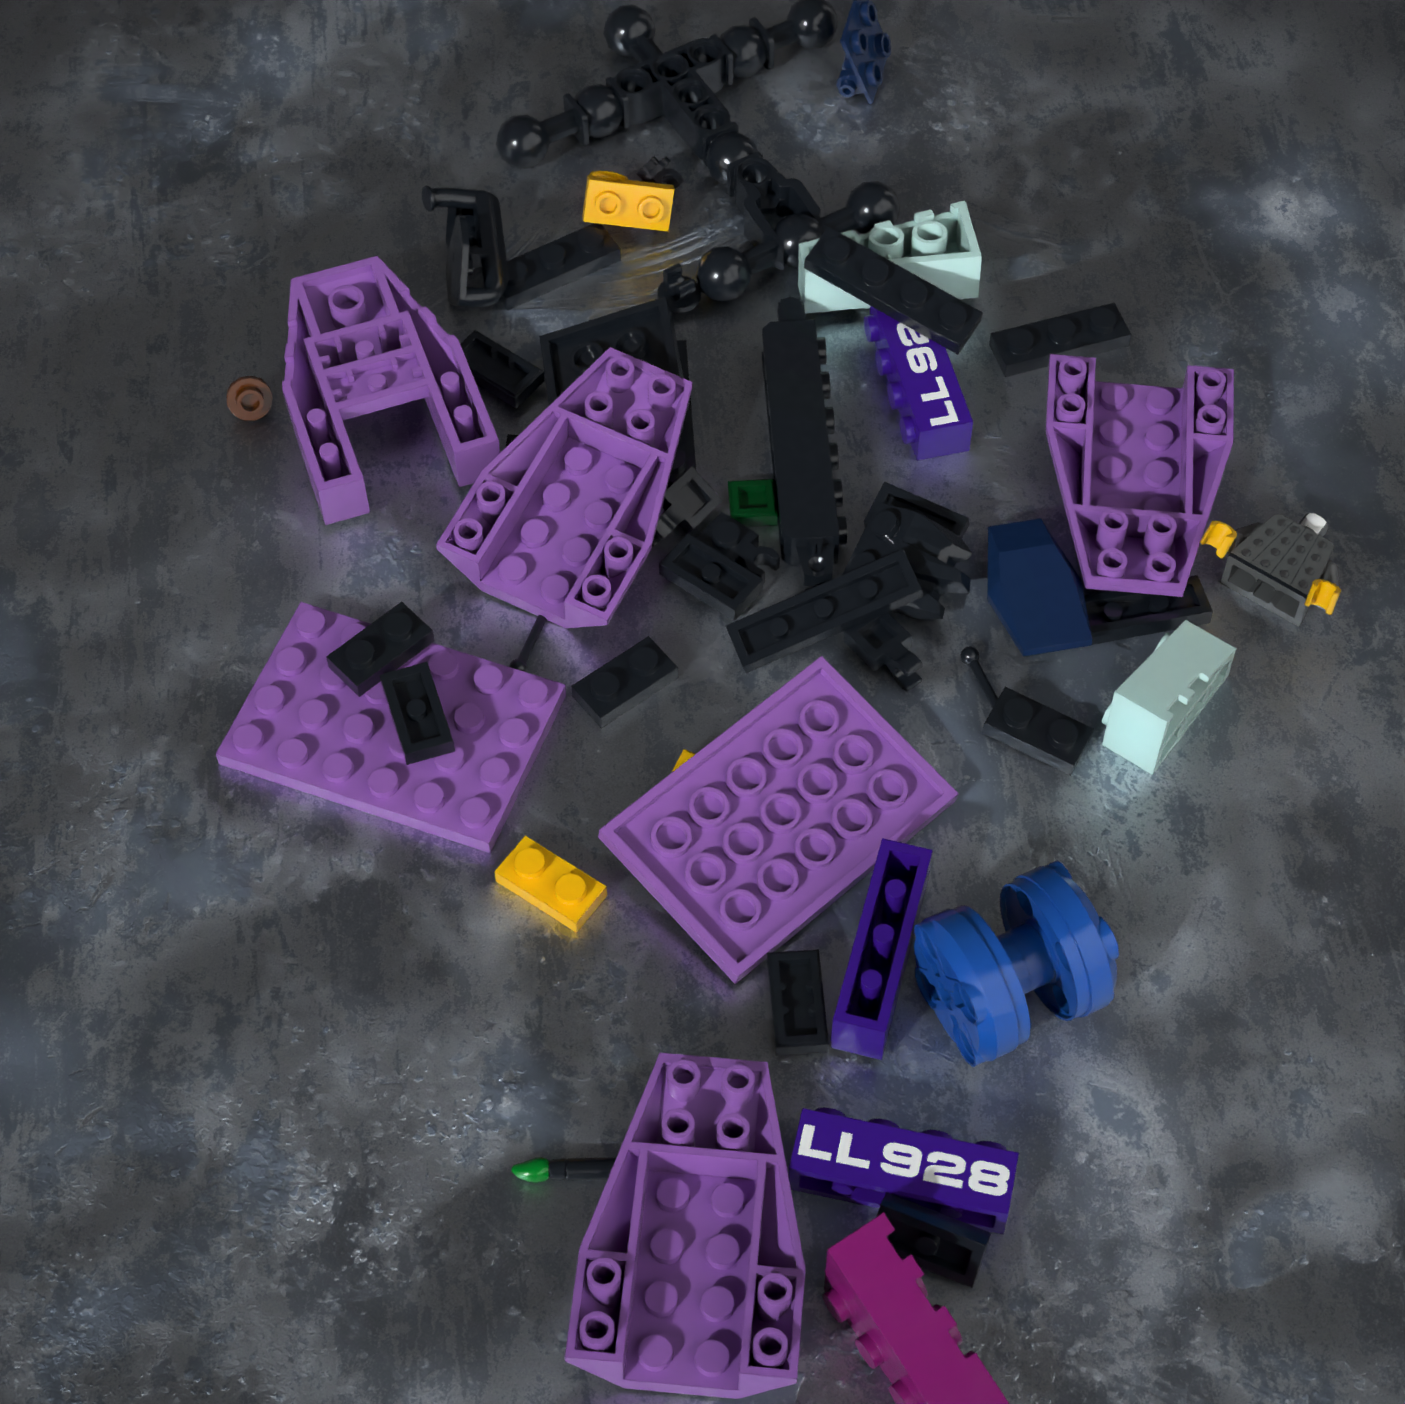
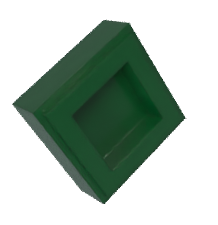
[728,479,778,527]

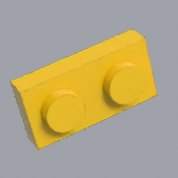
[494,835,607,933]

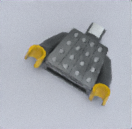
[1200,513,1341,627]

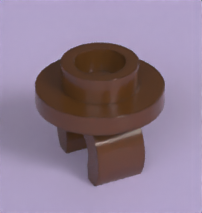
[226,376,273,421]

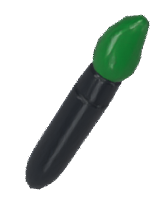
[511,1157,617,1183]

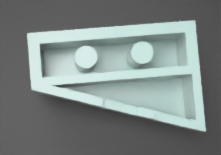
[1102,620,1236,775]

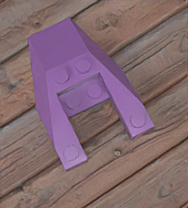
[282,256,500,525]

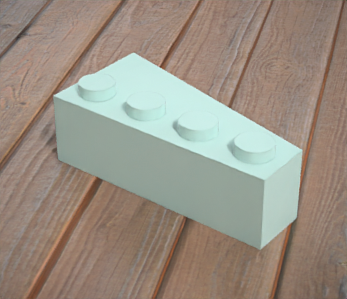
[798,200,982,313]

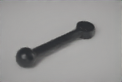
[509,615,547,672]
[960,646,998,708]

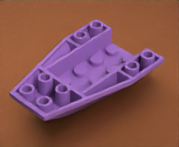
[436,347,693,629]
[1045,354,1234,597]
[565,1053,806,1399]

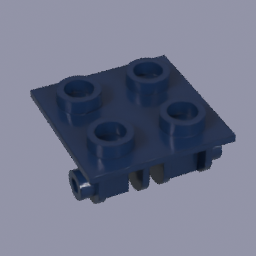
[836,0,891,105]

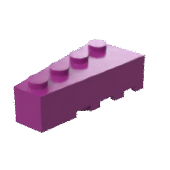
[822,1212,1009,1404]

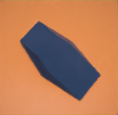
[987,518,1092,657]

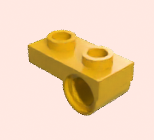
[582,171,675,232]

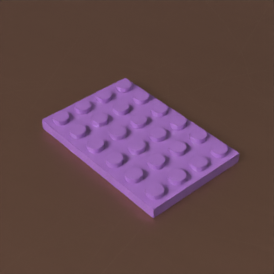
[216,602,566,854]
[598,656,959,984]

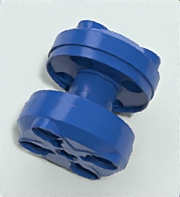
[914,861,1119,1067]

